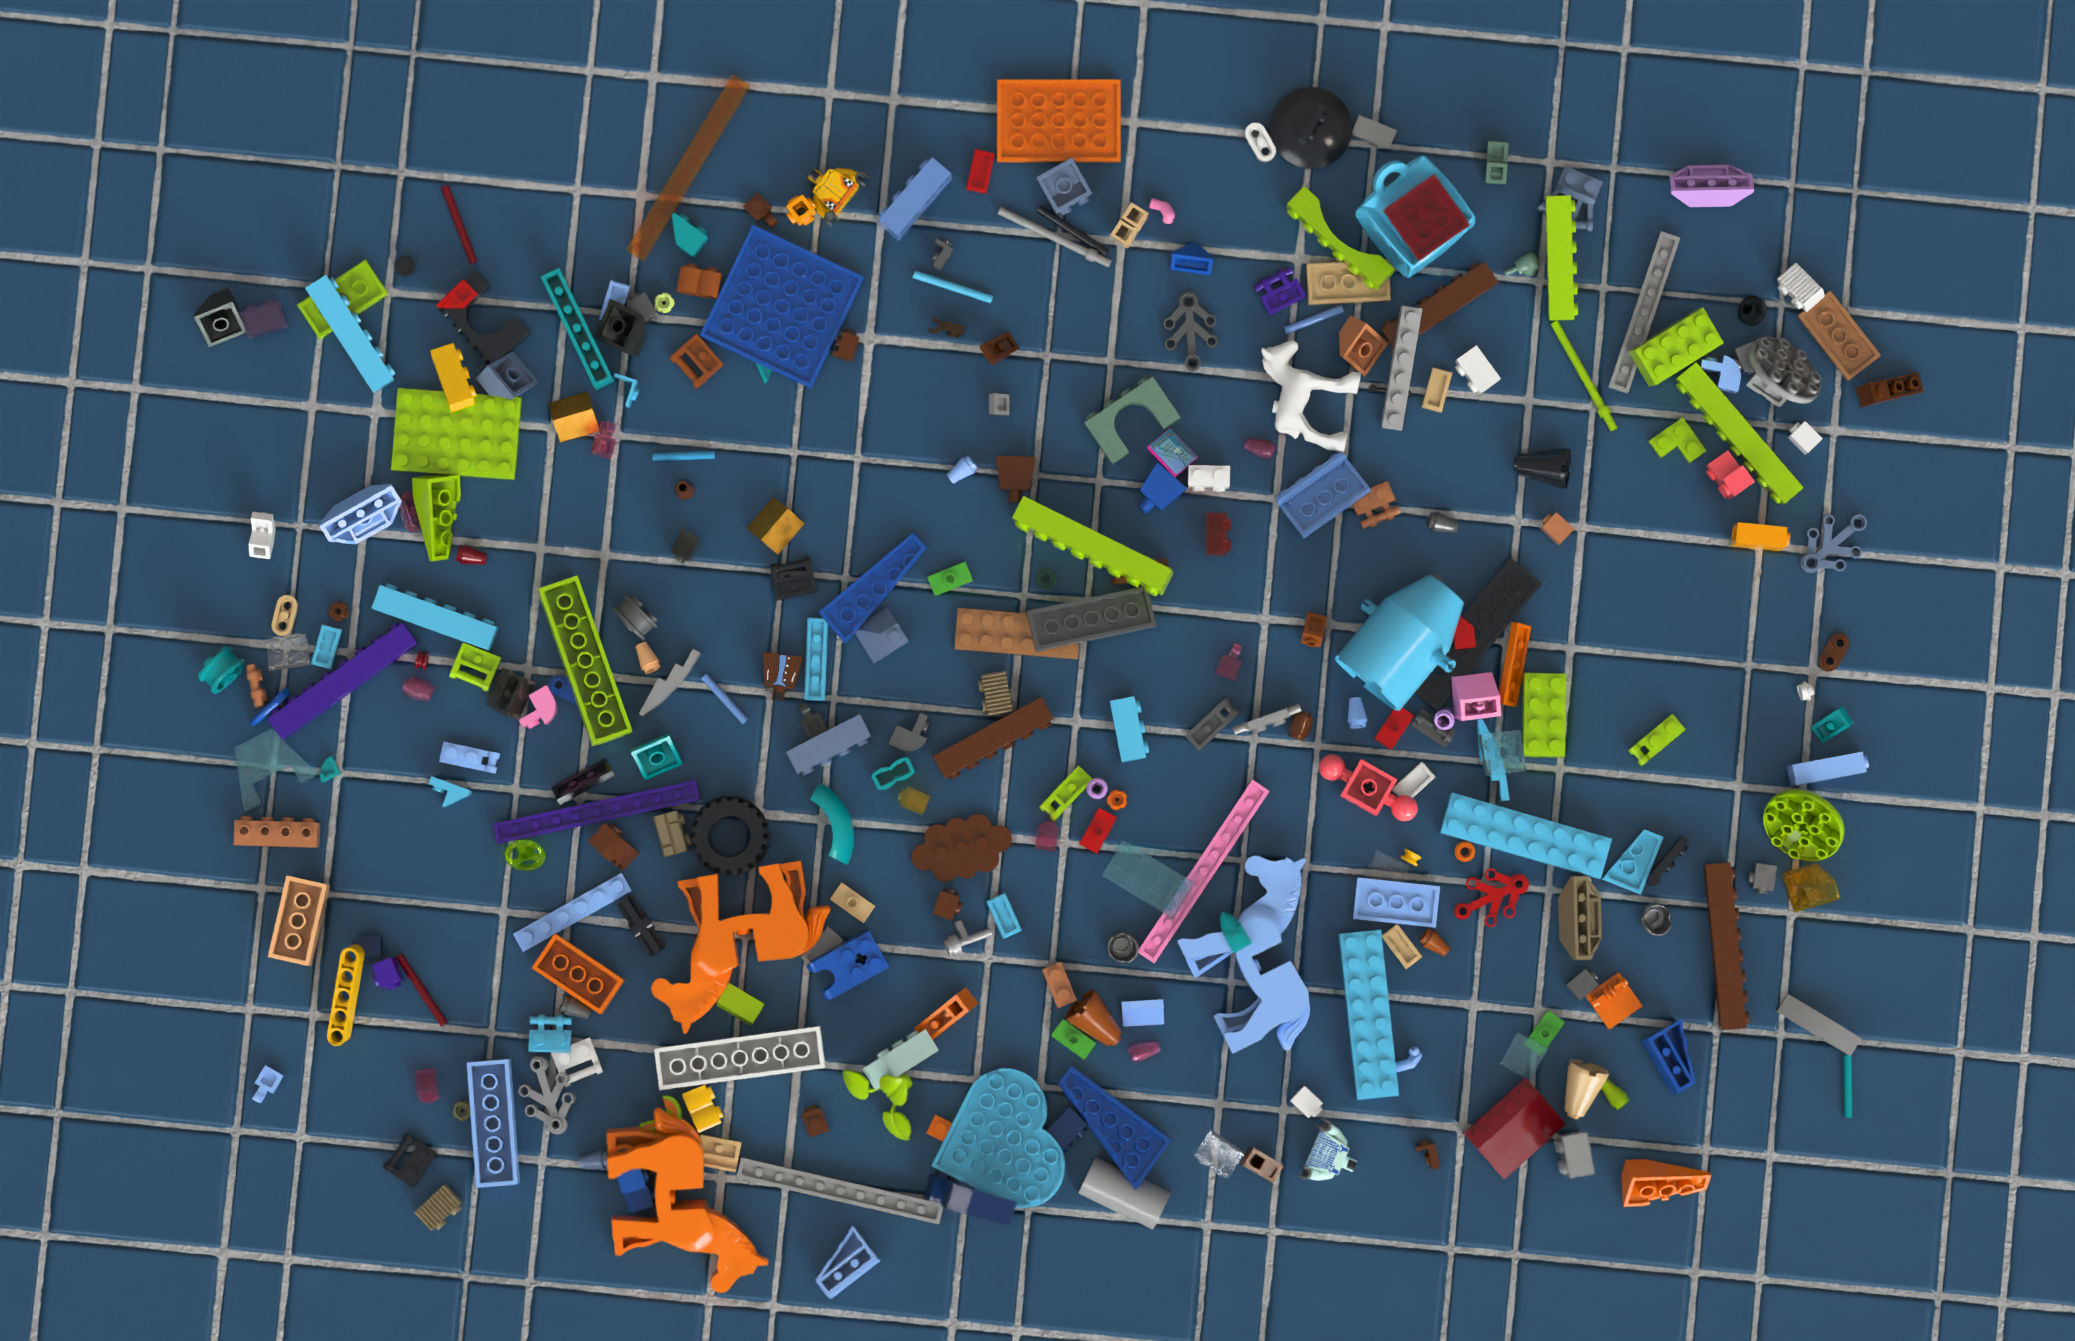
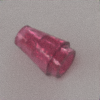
[1244,437,1276,460]
[1128,1040,1161,1063]

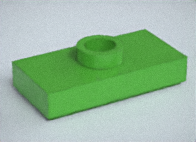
[927,562,973,596]
[1524,1010,1565,1056]
[1051,1019,1096,1060]

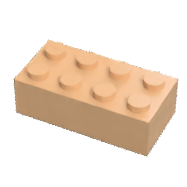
[268,876,330,966]

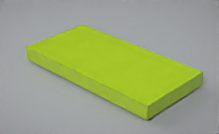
[297,259,389,339]

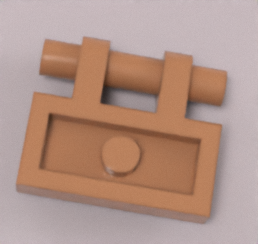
[1352,481,1401,529]
[246,664,268,708]

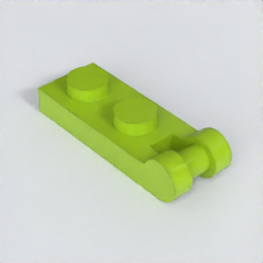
[1628,714,1686,766]
[1039,766,1092,822]

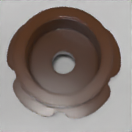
[328,601,349,622]

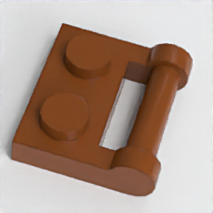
[669,334,724,389]

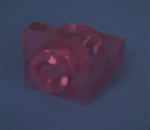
[1035,821,1059,852]
[415,1068,440,1103]

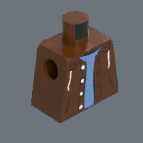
[763,652,803,701]

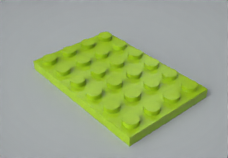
[391,388,522,480]

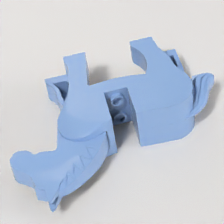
[1177,856,1310,1054]

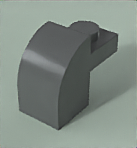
[889,713,930,752]

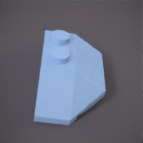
[319,484,402,544]

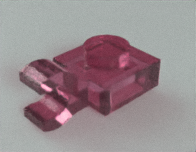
[590,421,616,460]
[1215,643,1242,681]

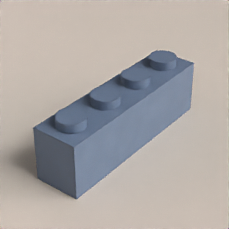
[786,714,872,776]

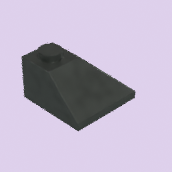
[194,288,247,347]
[594,299,646,356]

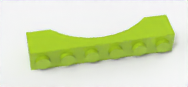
[1286,186,1394,291]

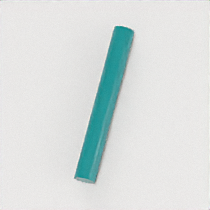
[1843,1055,1853,1118]

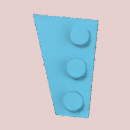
[1602,829,1663,895]

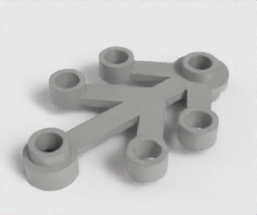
[518,1056,576,1135]

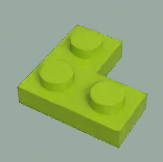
[1648,417,1706,463]

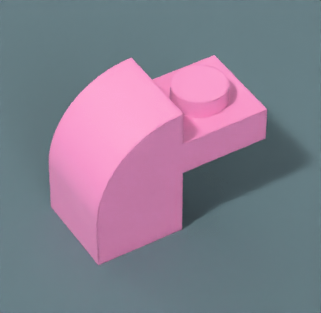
[519,685,557,729]

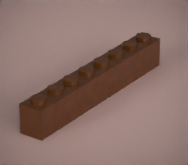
[1703,862,1750,1030]

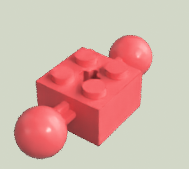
[1319,754,1418,821]

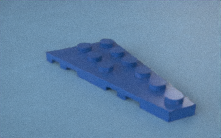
[1058,1066,1171,1190]

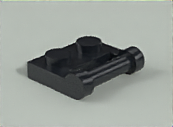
[770,557,817,601]
[383,1133,437,1188]

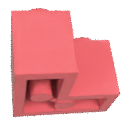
[1705,450,1755,500]

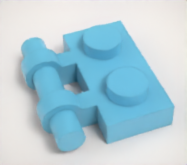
[528,1014,572,1053]

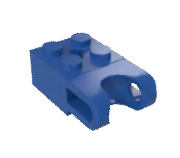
[807,928,889,1000]

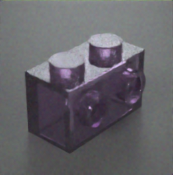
[240,299,289,339]

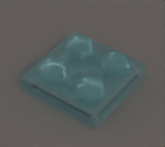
[1479,730,1527,776]

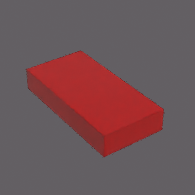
[966,149,995,194]

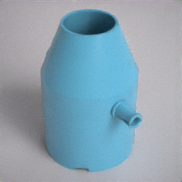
[1335,575,1464,711]

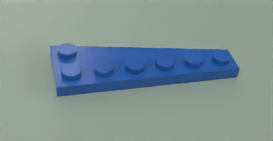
[818,533,927,644]

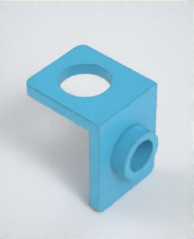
[613,373,639,408]

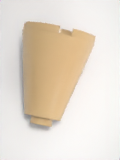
[1564,1059,1609,1119]

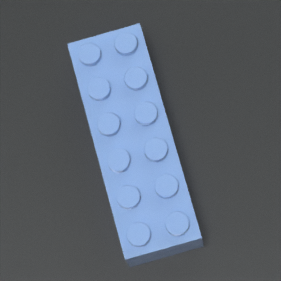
[467,1059,520,1188]

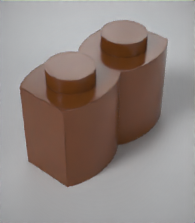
[676,263,722,300]

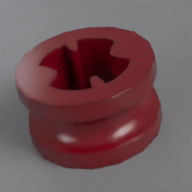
[415,650,429,670]

